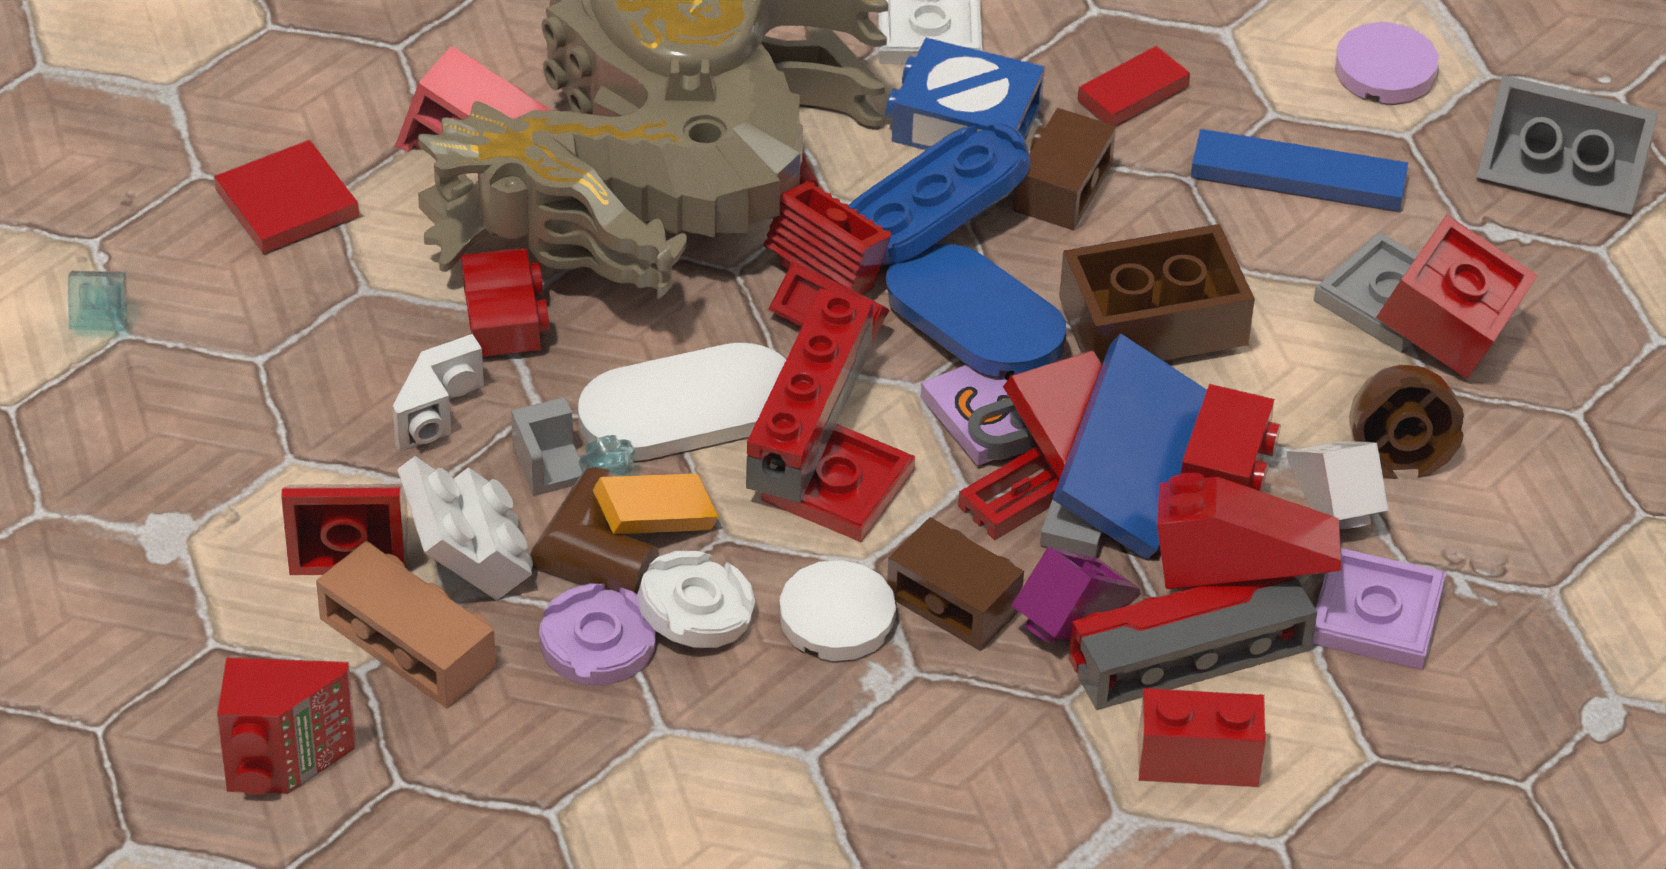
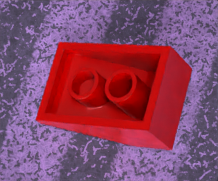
[1157,473,1342,589]

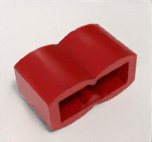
[461,247,550,357]

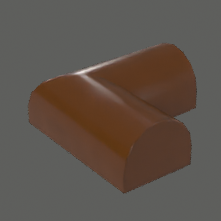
[530,467,659,595]

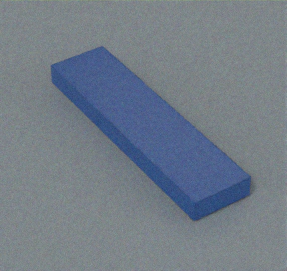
[1191,129,1409,211]

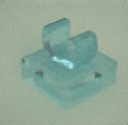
[68,271,128,331]

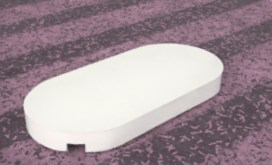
[578,343,786,461]

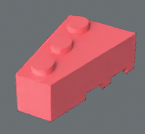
[394,45,552,152]

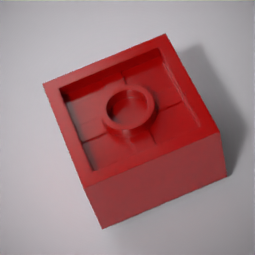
[1376,214,1538,379]

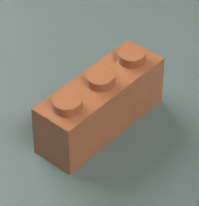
[316,541,496,709]

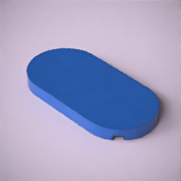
[848,124,1030,265]
[886,244,1066,377]

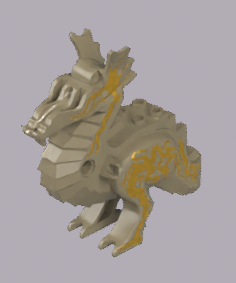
[418,0,888,299]

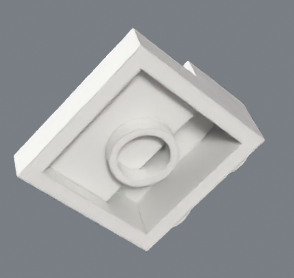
[397,456,533,600]

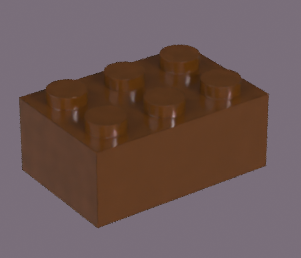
[1059,224,1255,365]

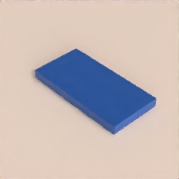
[1052,333,1207,560]

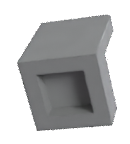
[511,397,585,496]

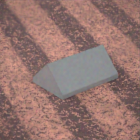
[1476,75,1659,215]

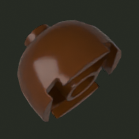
[1349,364,1465,479]

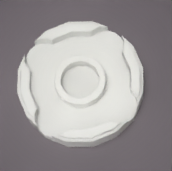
[637,551,755,648]
[779,560,896,661]

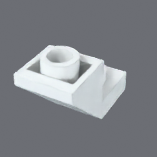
[392,334,484,452]

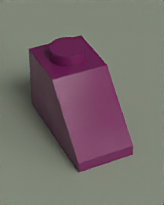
[1012,547,1141,644]

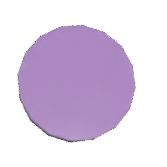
[1335,22,1439,104]
[539,584,656,685]

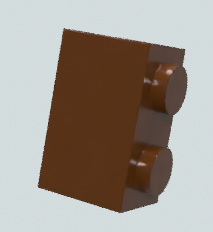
[1014,108,1116,231]
[887,517,1024,651]

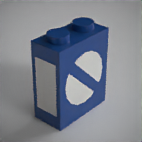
[886,37,1045,150]

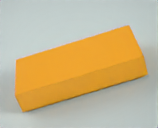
[593,473,719,534]

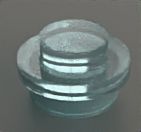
[579,435,635,476]

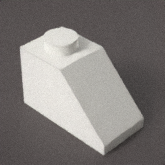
[1286,441,1388,529]

